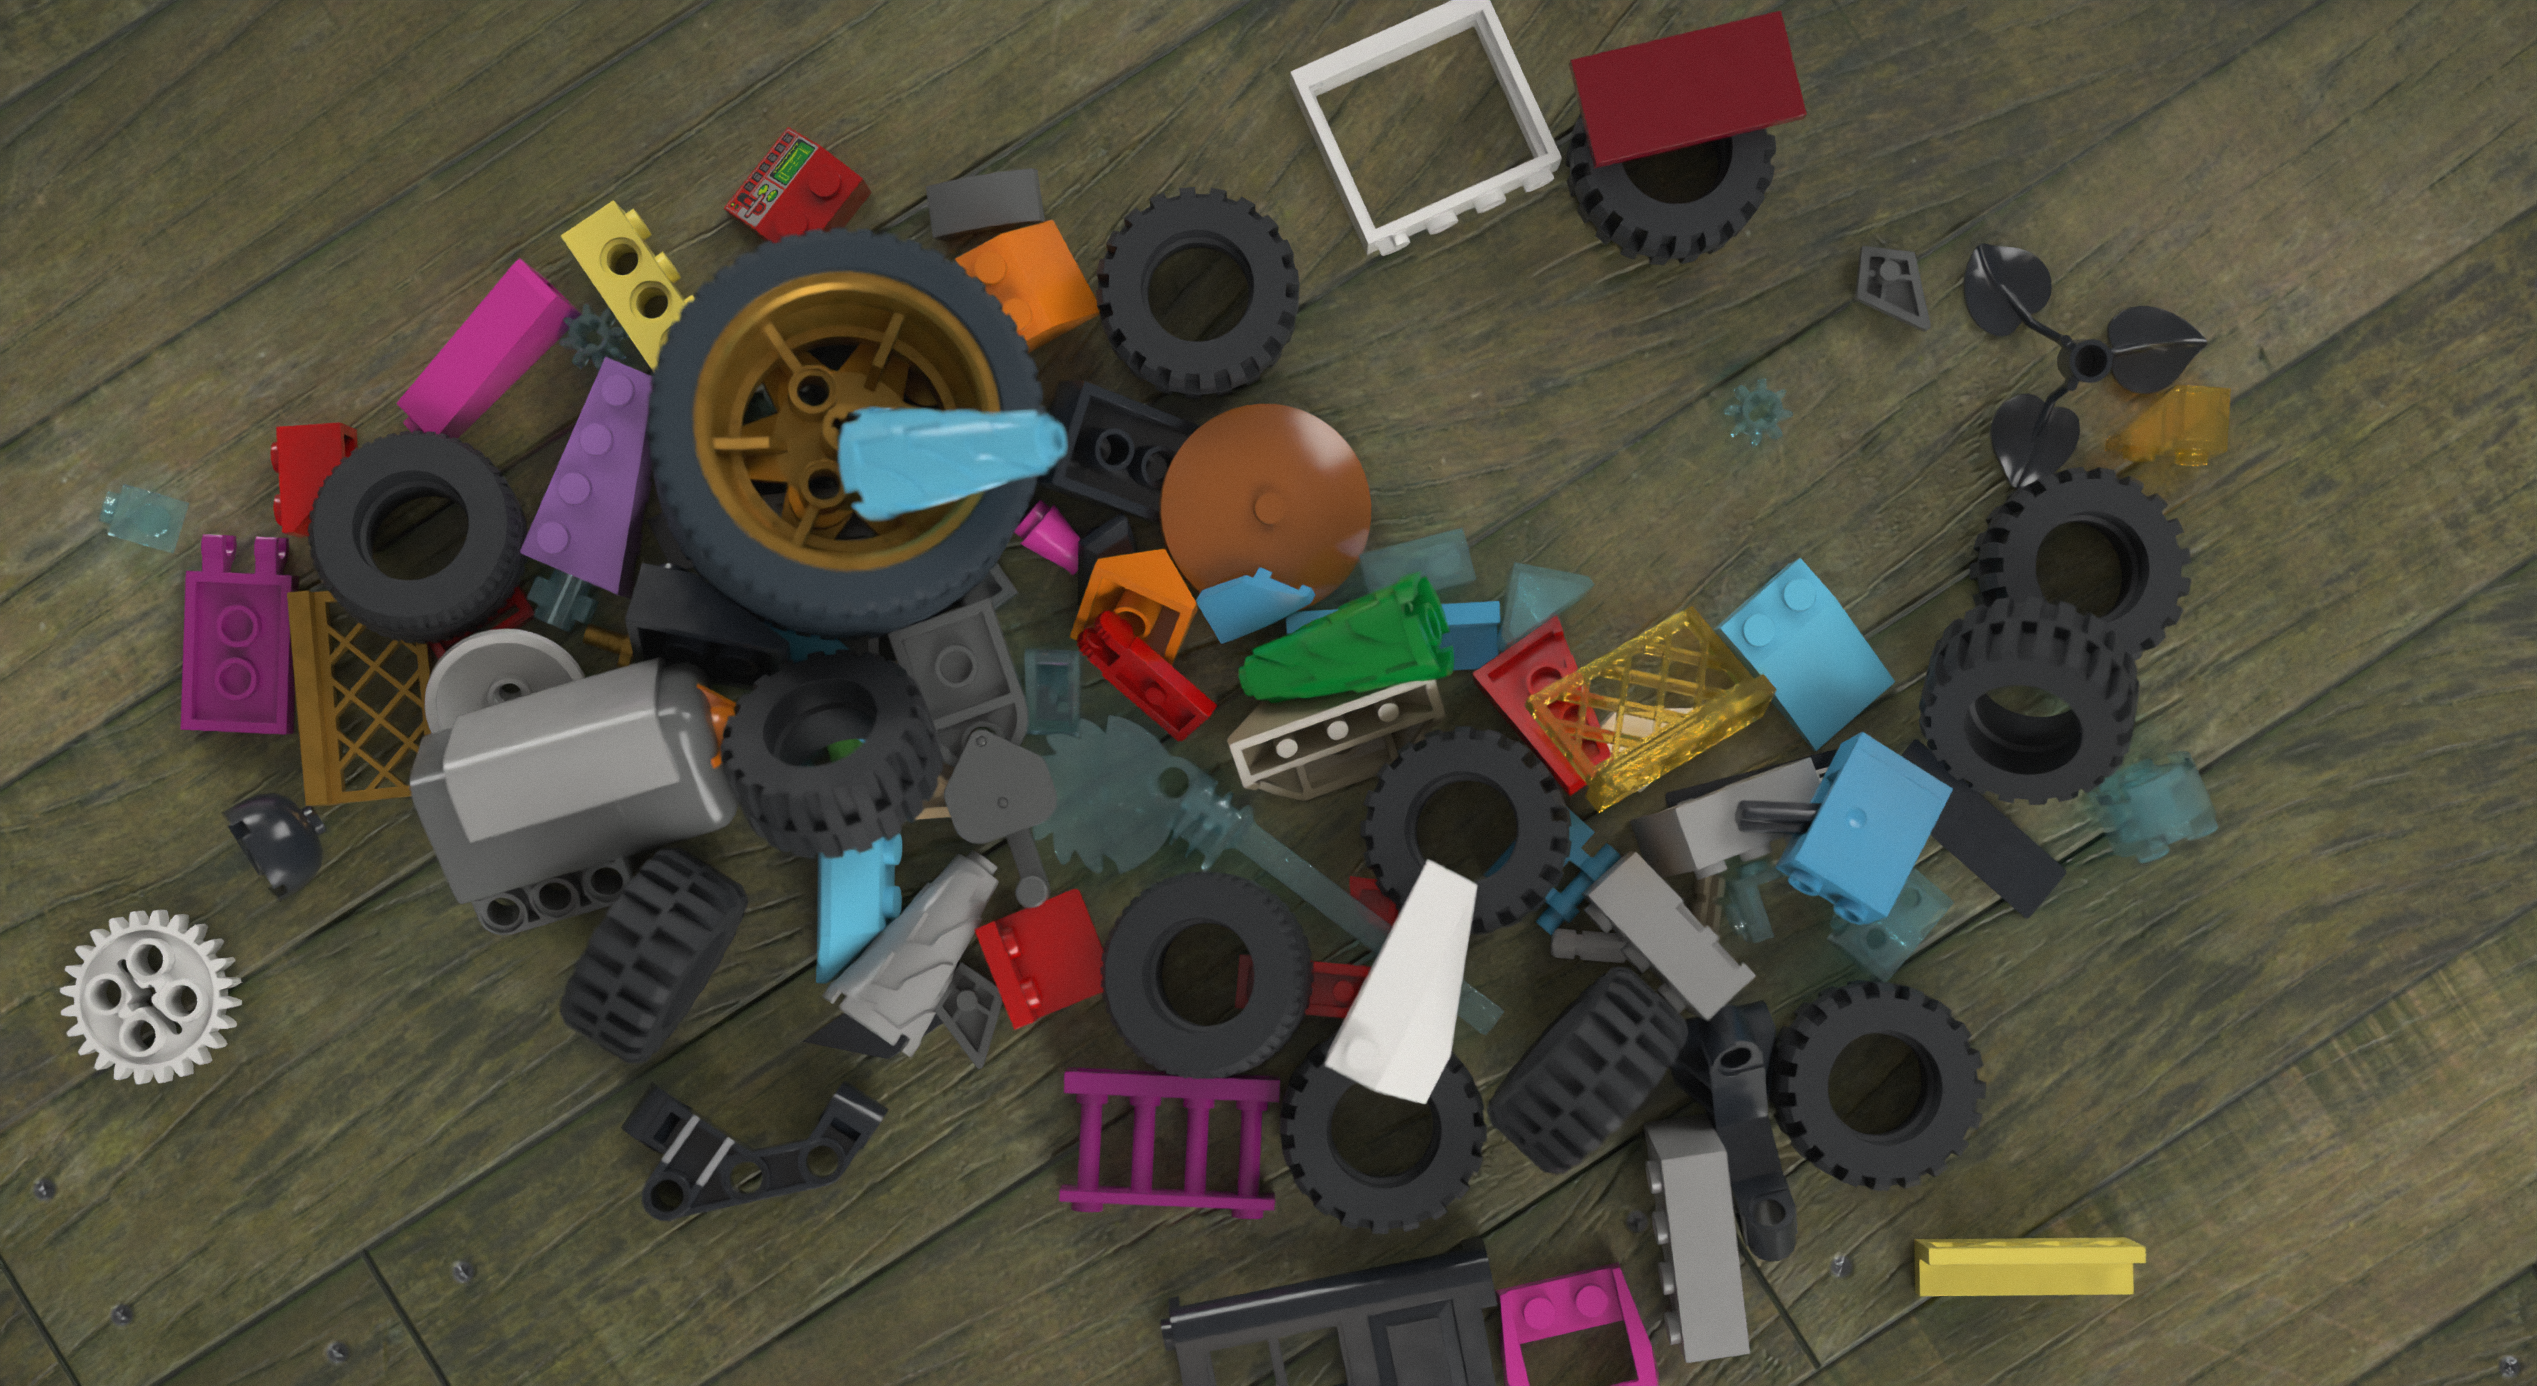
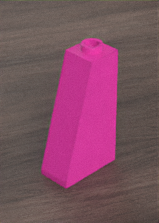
[396,258,583,438]

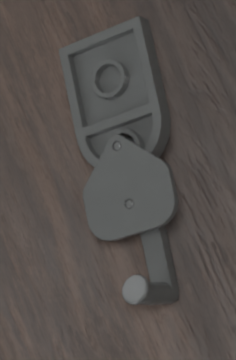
[888,598,1058,908]

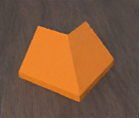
[1070,549,1199,666]

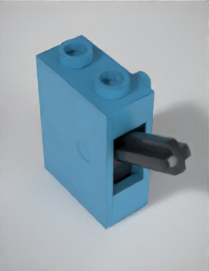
[1735,732,1953,925]

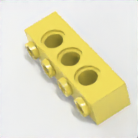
[561,200,695,371]

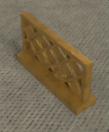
[287,591,433,807]

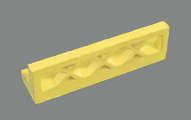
[1914,1237,2146,1296]

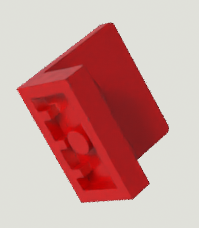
[974,889,1105,1030]

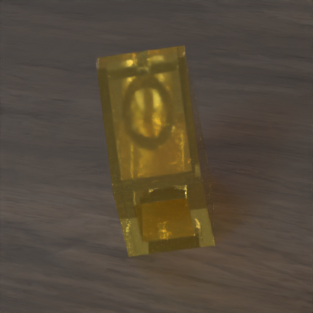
[2105,384,2231,466]

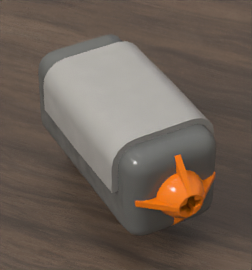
[410,657,739,935]

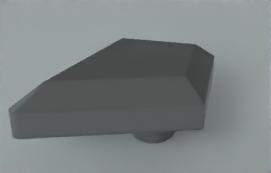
[1854,246,1931,332]
[934,962,1003,1069]

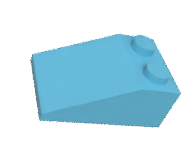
[1710,558,1895,751]

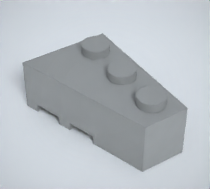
[1629,757,1820,880]
[1581,851,1756,1020]

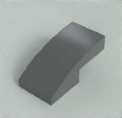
[926,168,1045,241]

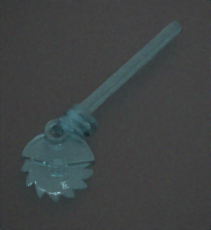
[1033,715,1504,1036]

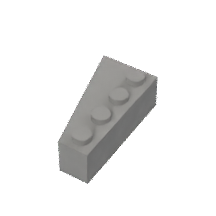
[1643,1114,1750,1363]

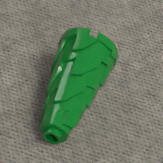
[1239,571,1454,704]

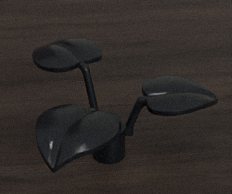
[1963,243,2207,488]

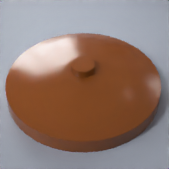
[1159,404,1371,611]

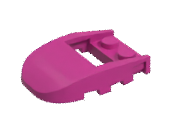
[1495,1262,1659,1386]

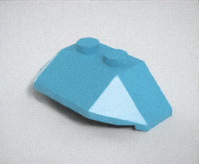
[816,834,902,983]

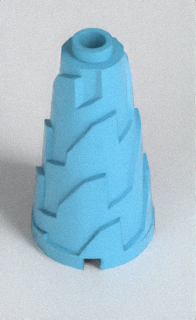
[839,407,1066,521]

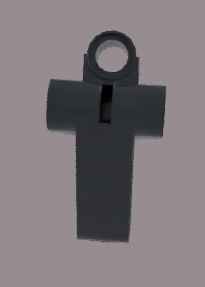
[1669,1000,1798,1262]
[621,1080,889,1221]

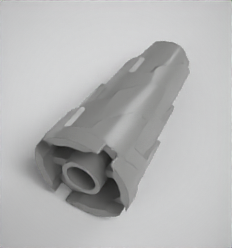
[822,850,999,1057]

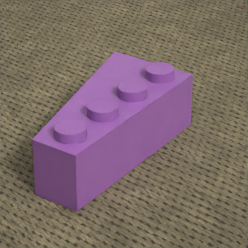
[520,357,652,599]

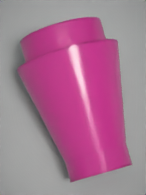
[1014,499,1081,575]

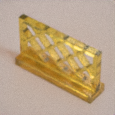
[1524,606,1777,813]

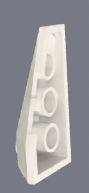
[1325,859,1477,1104]

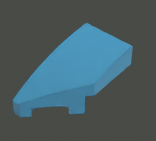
[1196,567,1315,644]

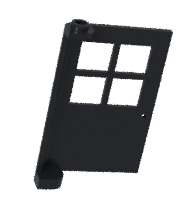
[1160,1236,1497,1386]

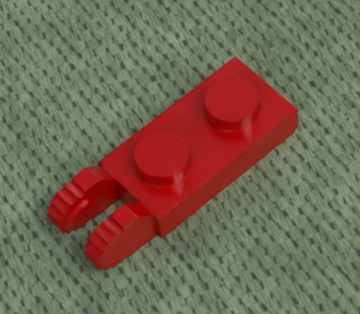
[1076,610,1217,742]

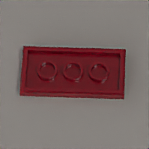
[1569,10,1807,168]

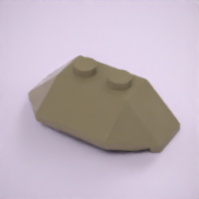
[1227,680,1446,801]

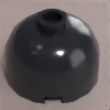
[221,793,327,902]

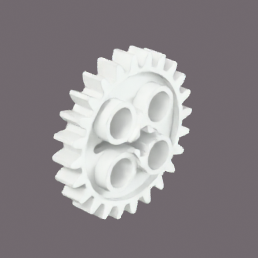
[60,910,242,1084]

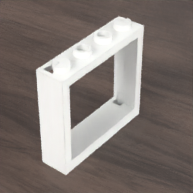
[1290,0,1562,256]

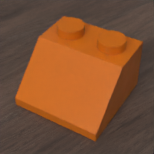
[955,220,1100,353]

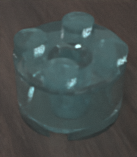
[2087,751,2218,863]

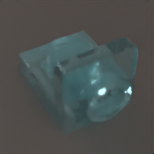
[98,484,189,554]

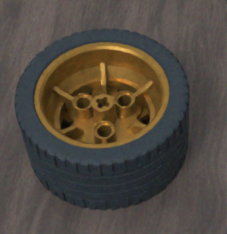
[647,228,1045,641]

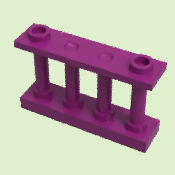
[1059,1067,1280,1219]

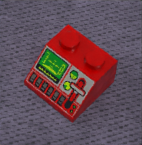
[723,127,872,244]

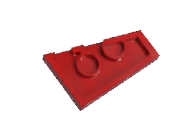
[1472,615,1613,796]

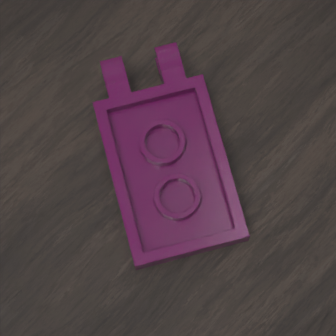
[180,534,299,735]

